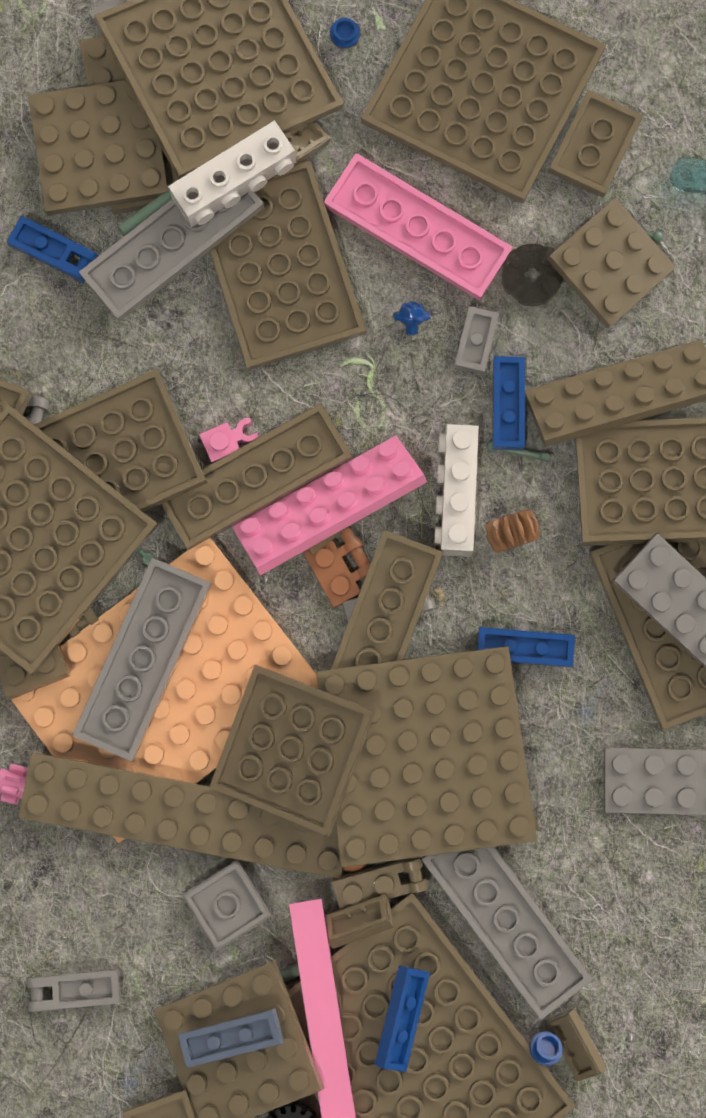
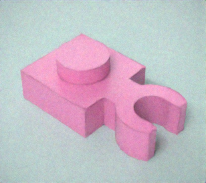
[199,418,259,464]

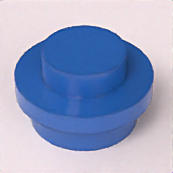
[330,18,360,49]
[530,1032,563,1066]

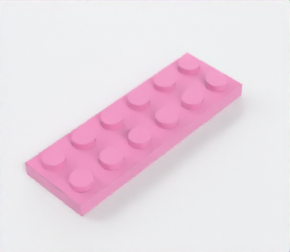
[324,153,513,301]
[232,435,427,576]

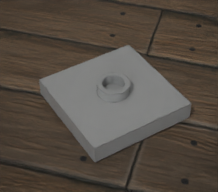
[182,860,272,951]

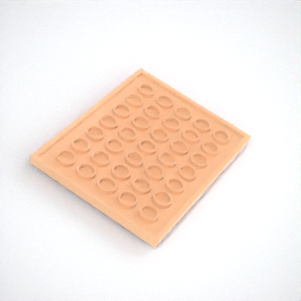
[3,538,318,844]

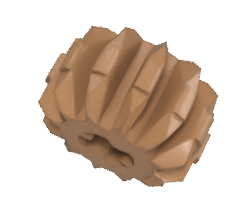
[485,510,540,553]

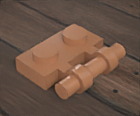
[303,528,371,609]

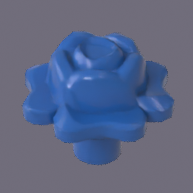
[393,301,431,335]

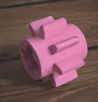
[0,764,28,805]

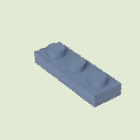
[178,1008,284,1068]

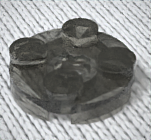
[501,244,564,307]

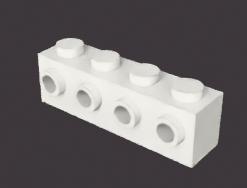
[168,120,296,227]
[434,424,479,557]

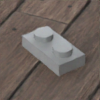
[454,306,499,375]

